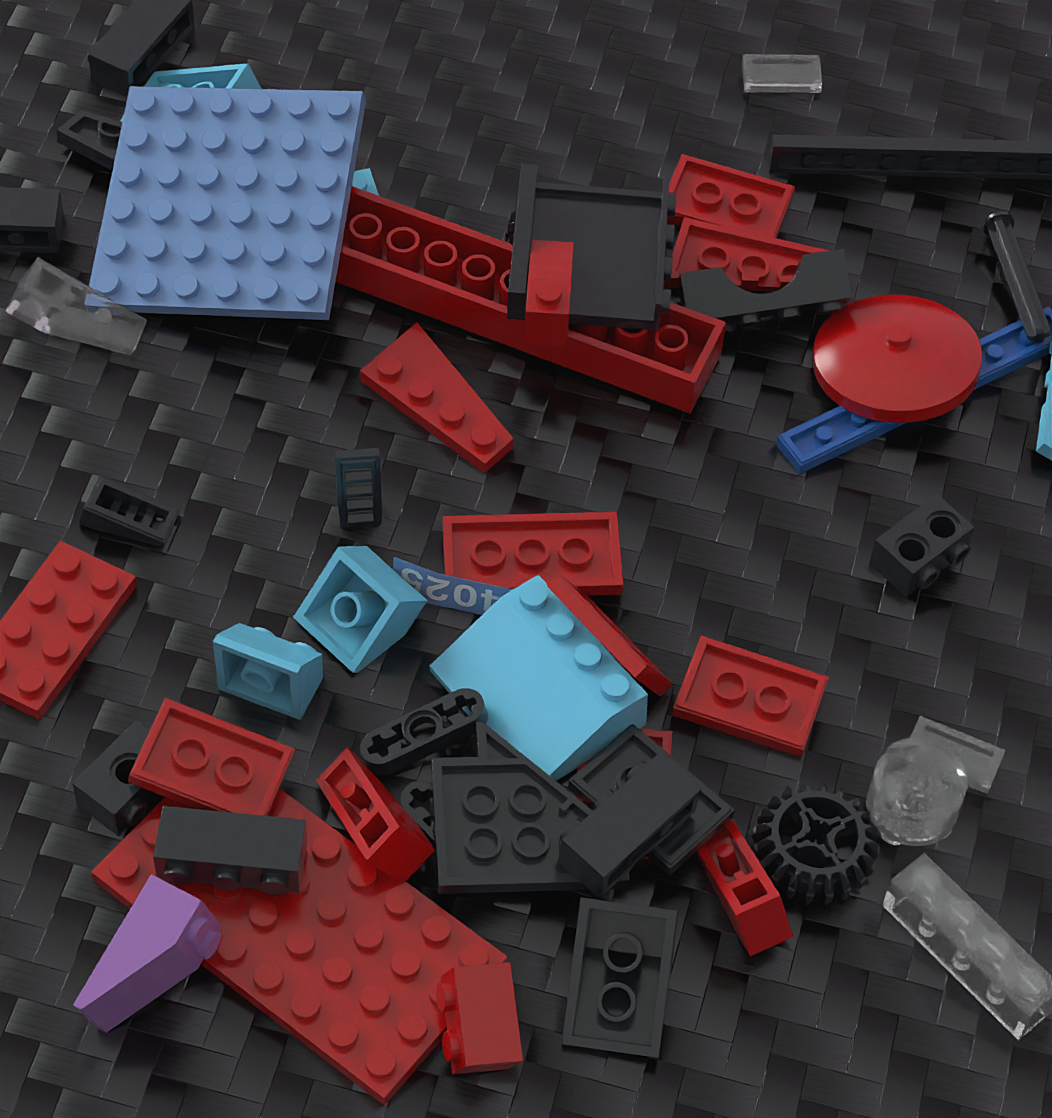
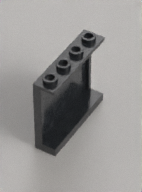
[507,163,676,331]

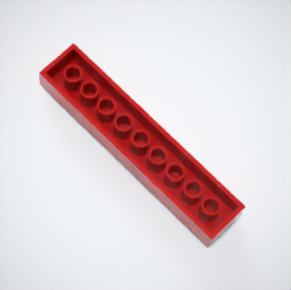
[335,186,726,414]

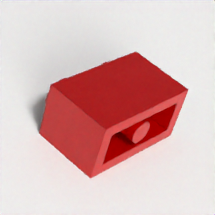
[436,963,523,1074]

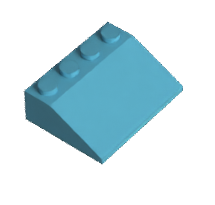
[430,575,648,781]

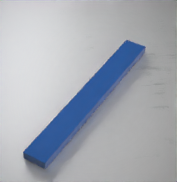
[776,306,1052,474]

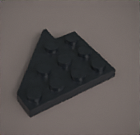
[431,722,630,894]

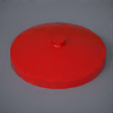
[813,295,982,423]

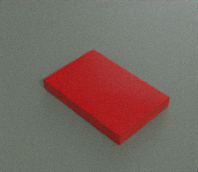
[667,154,795,238]
[546,574,671,697]
[672,636,829,758]
[128,698,295,816]

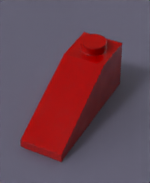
[524,240,573,346]
[316,748,435,884]
[696,819,794,956]

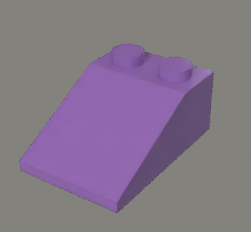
[73,874,222,1033]

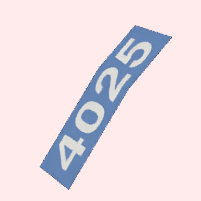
[393,557,513,615]

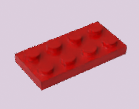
[442,512,623,595]
[0,541,137,720]

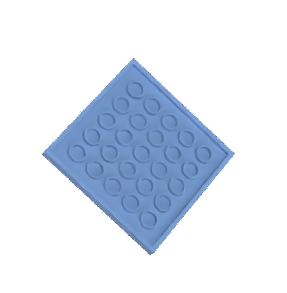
[86,86,366,320]

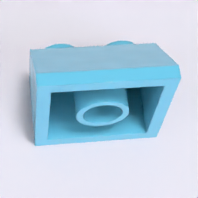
[293,546,428,673]
[213,623,323,720]

